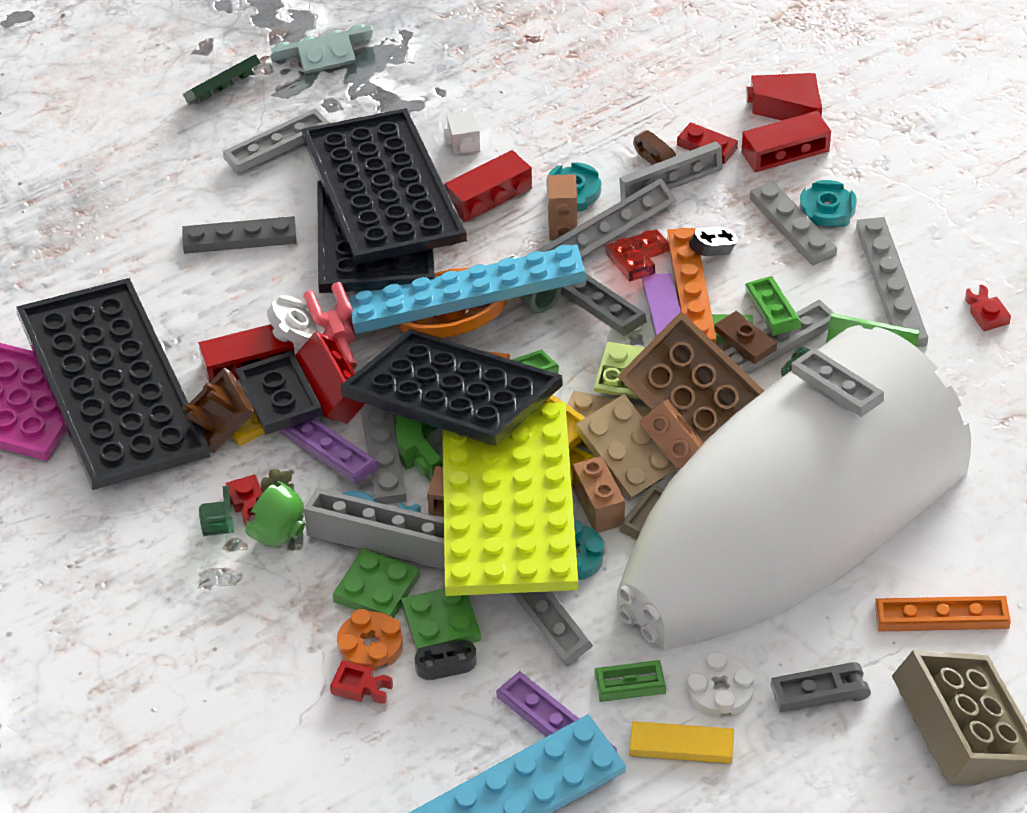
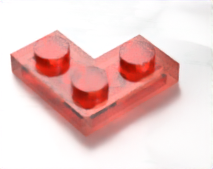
[605,229,670,282]

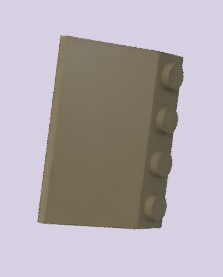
[892,650,1027,785]

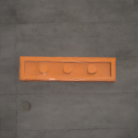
[875,596,1011,631]

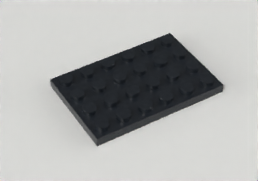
[317,181,435,293]
[340,329,563,446]

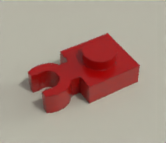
[965,284,1011,332]
[225,474,262,526]
[330,660,393,704]

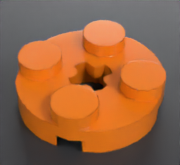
[337,609,403,671]

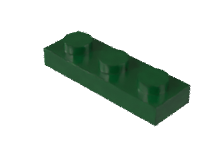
[183,54,261,104]

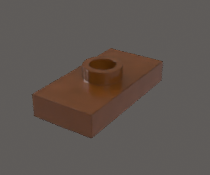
[714,310,777,364]

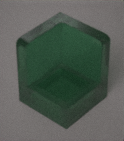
[199,485,234,537]

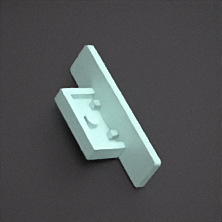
[270,24,373,75]

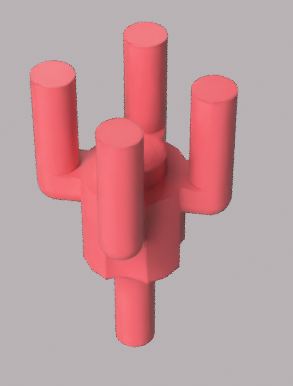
[303,282,357,369]

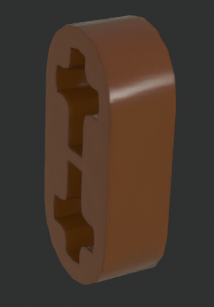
[633,130,676,165]

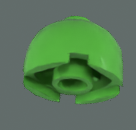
[245,481,306,546]

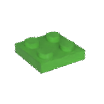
[332,548,420,618]
[401,588,481,652]

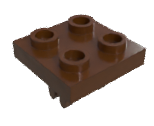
[182,368,255,453]

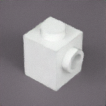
[444,110,480,155]

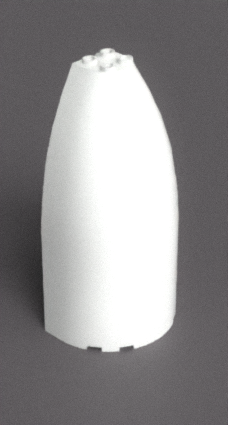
[617,325,972,650]

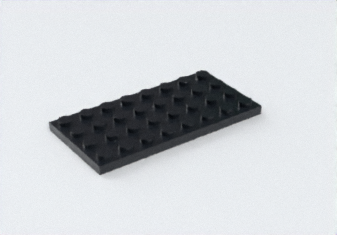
[302,108,467,265]
[16,278,211,490]

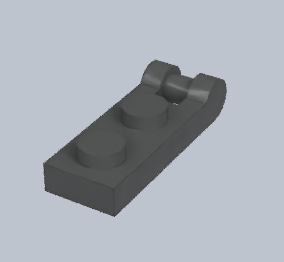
[771,662,871,713]

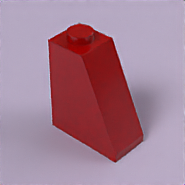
[746,73,822,121]

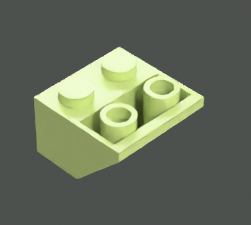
[594,341,644,399]

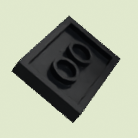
[236,351,323,435]

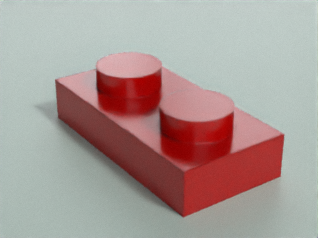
[677,122,738,164]

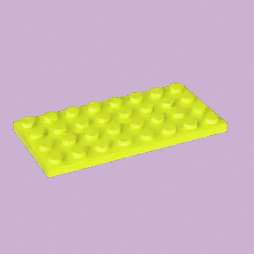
[443,402,578,596]

